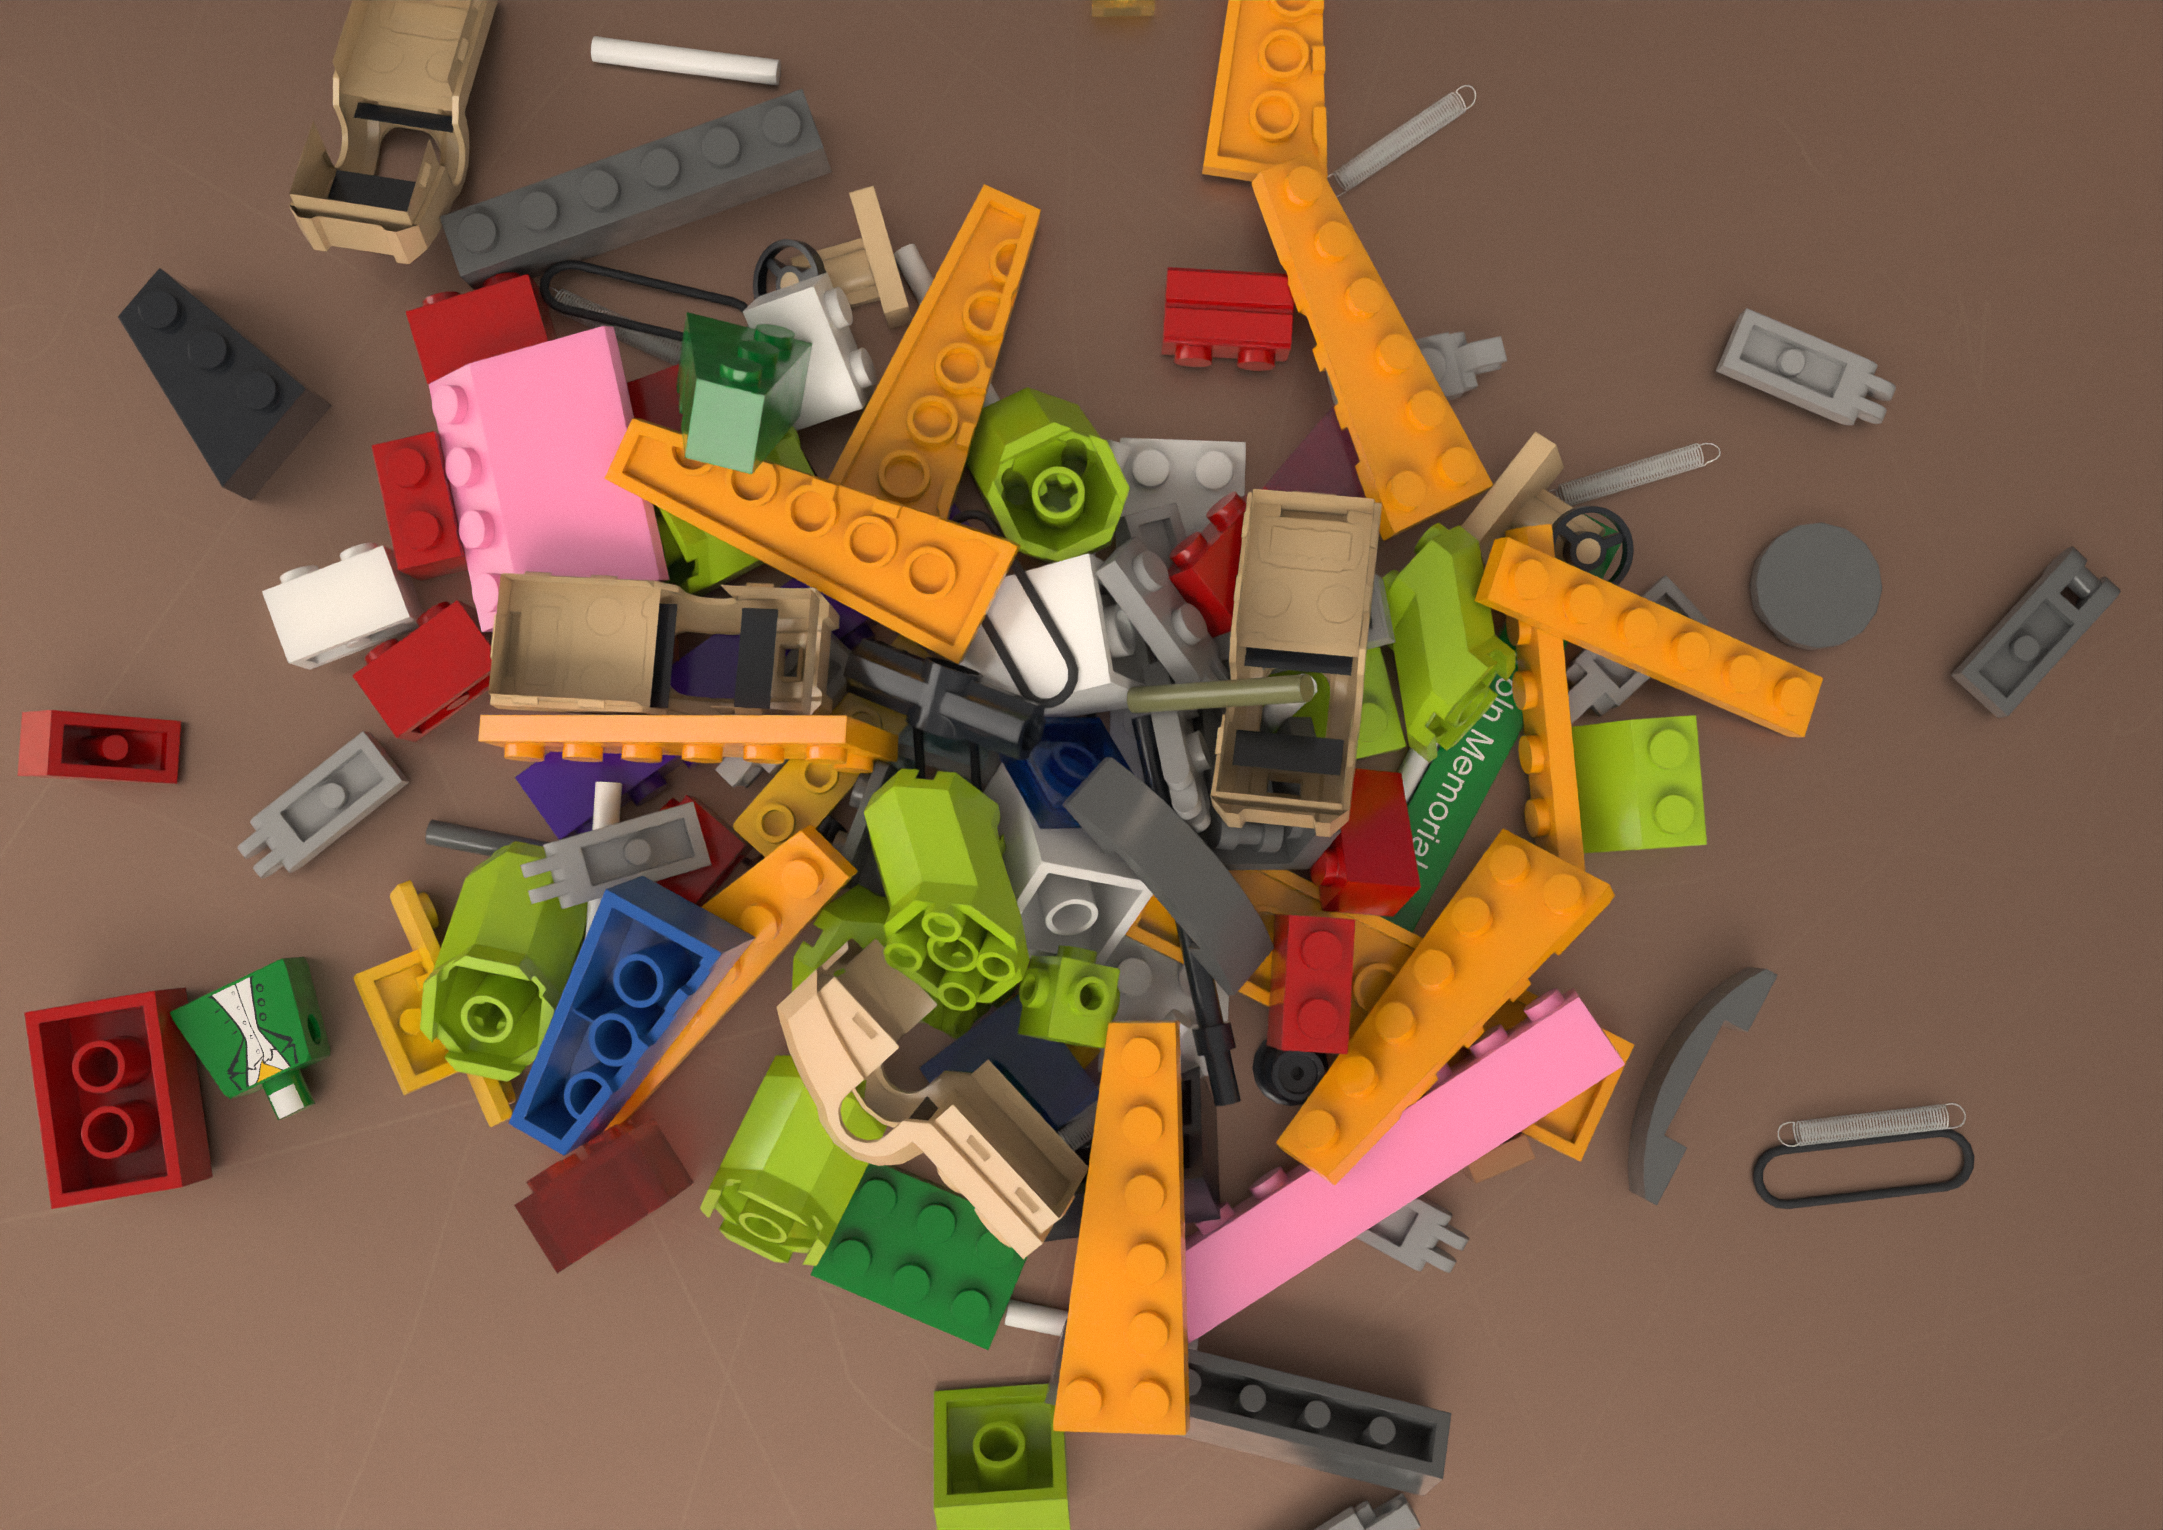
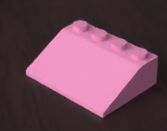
[429,326,670,632]

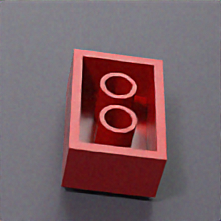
[24,987,213,1209]

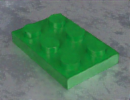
[810,1163,1027,1350]

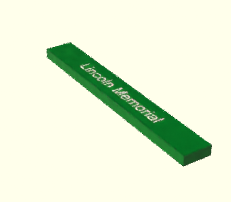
[1380,514,1621,933]

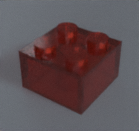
[514,1118,694,1273]

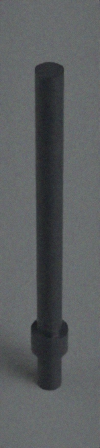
[1131,715,1241,1106]

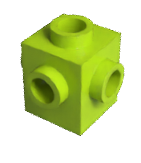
[1017,945,1120,1049]

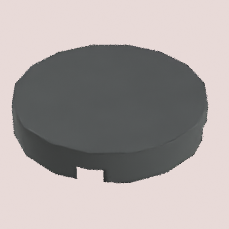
[1749,522,1882,650]

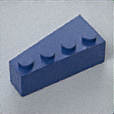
[508,876,755,1156]

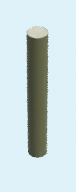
[1127,674,1314,713]

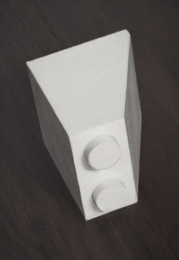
[960,553,1153,721]
[984,751,1153,965]

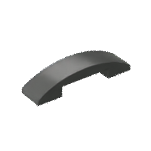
[1062,757,1274,995]
[1628,967,1778,1205]

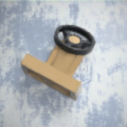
[753,186,912,329]
[1461,431,1634,586]

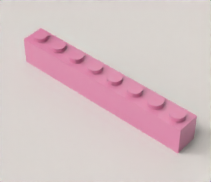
[1185,988,1625,1344]

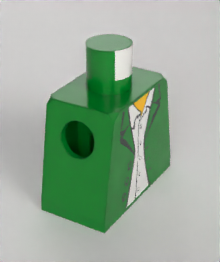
[170,957,331,1121]

